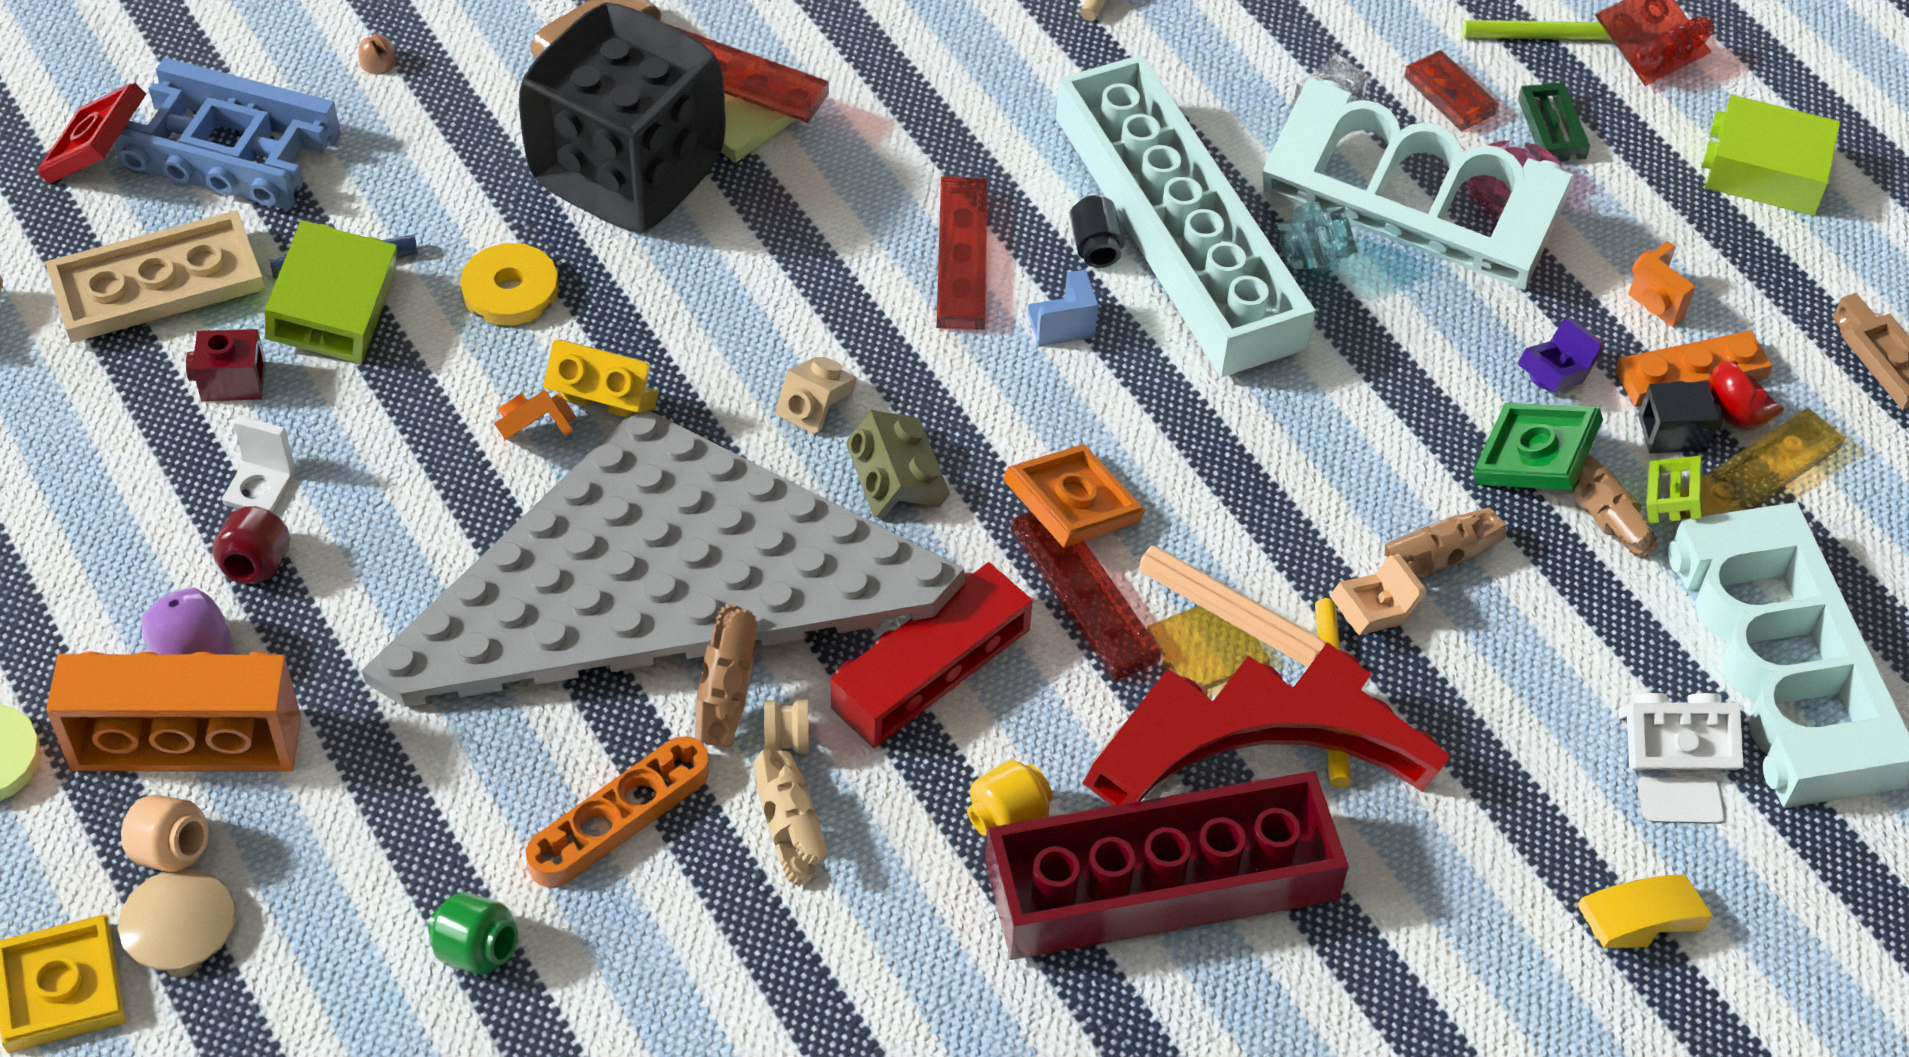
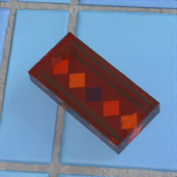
[1404,50,1499,131]

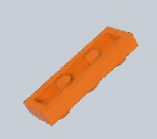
[1615,330,1773,407]

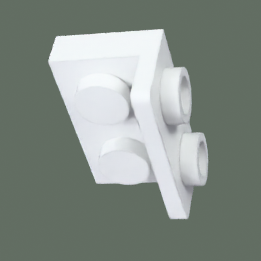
[1619,693,1743,770]

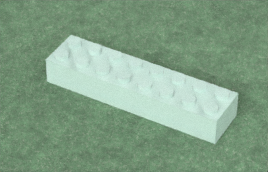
[1056,54,1316,377]

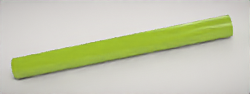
[1462,20,1642,41]

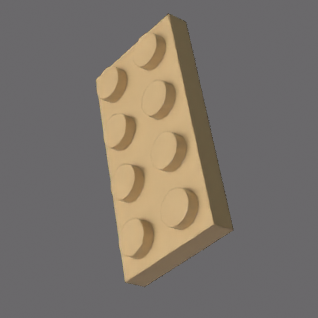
[45,210,265,343]

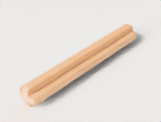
[1139,546,1326,667]

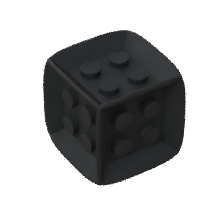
[519,2,726,232]

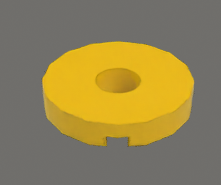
[460,243,559,326]

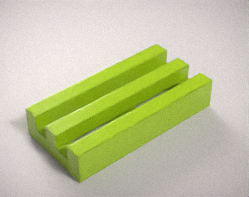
[1646,456,1703,523]

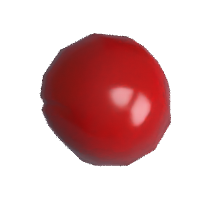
[1709,360,1784,430]

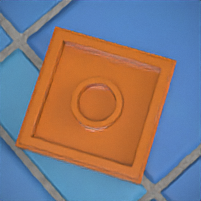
[1003,444,1145,548]

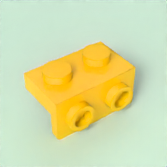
[543,339,659,417]

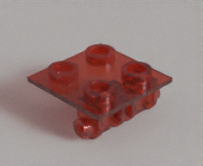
[1595,0,1714,87]

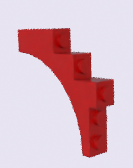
[1082,642,1451,806]

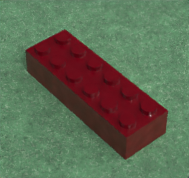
[985,771,1349,960]

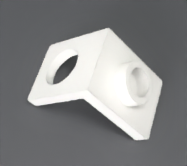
[222,416,296,512]

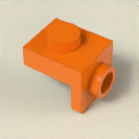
[1628,241,1696,327]
[494,389,577,440]

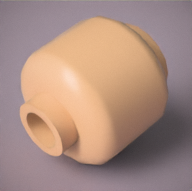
[121,794,209,872]

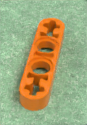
[525,736,709,888]

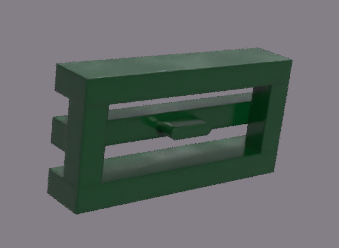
[1518,82,1590,162]

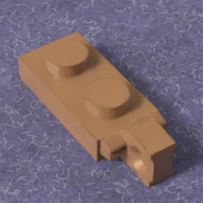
[1832,292,1909,410]

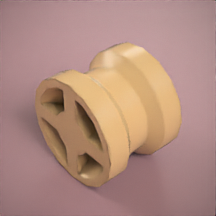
[764,700,809,755]

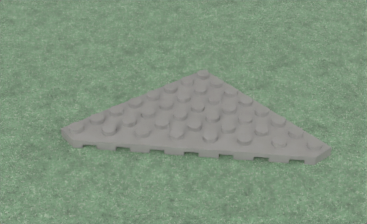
[361,410,965,707]

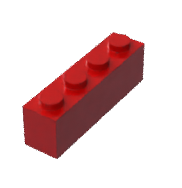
[830,562,1033,749]

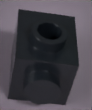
[1638,381,1722,454]

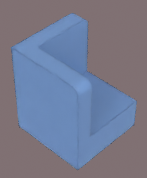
[1028,270,1098,346]

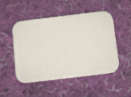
[1637,777,1724,823]

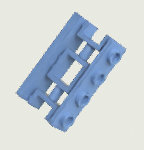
[114,57,341,210]

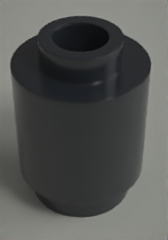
[1069,195,1124,268]

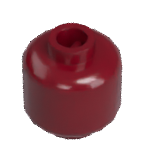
[212,506,291,584]

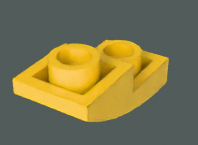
[1577,874,1713,948]

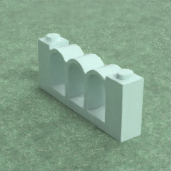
[1262,77,1573,290]
[1668,502,1909,808]

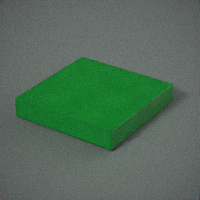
[1473,403,1603,490]

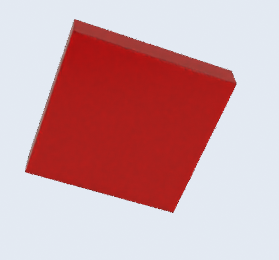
[37,82,147,184]

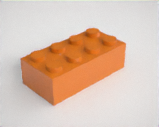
[46,651,301,772]

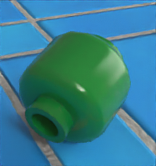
[428,892,518,974]

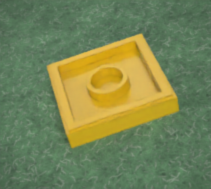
[0,914,127,1053]

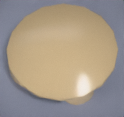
[118,869,238,977]

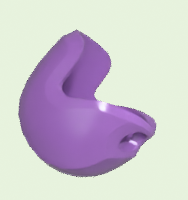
[141,587,235,655]

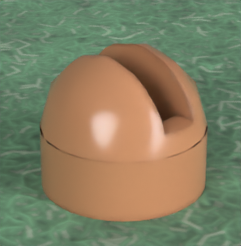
[358,33,396,74]

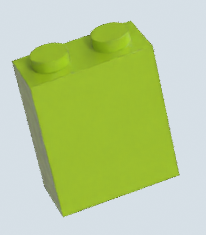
[1701,94,1840,216]
[265,220,397,364]

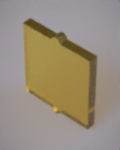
[1147,606,1271,690]

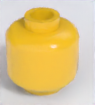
[967,760,1053,836]

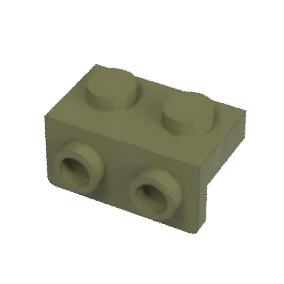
[847,410,950,518]

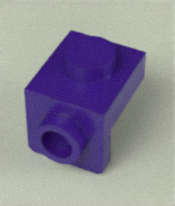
[1517,318,1605,393]

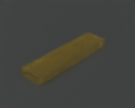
[1680,407,1845,521]

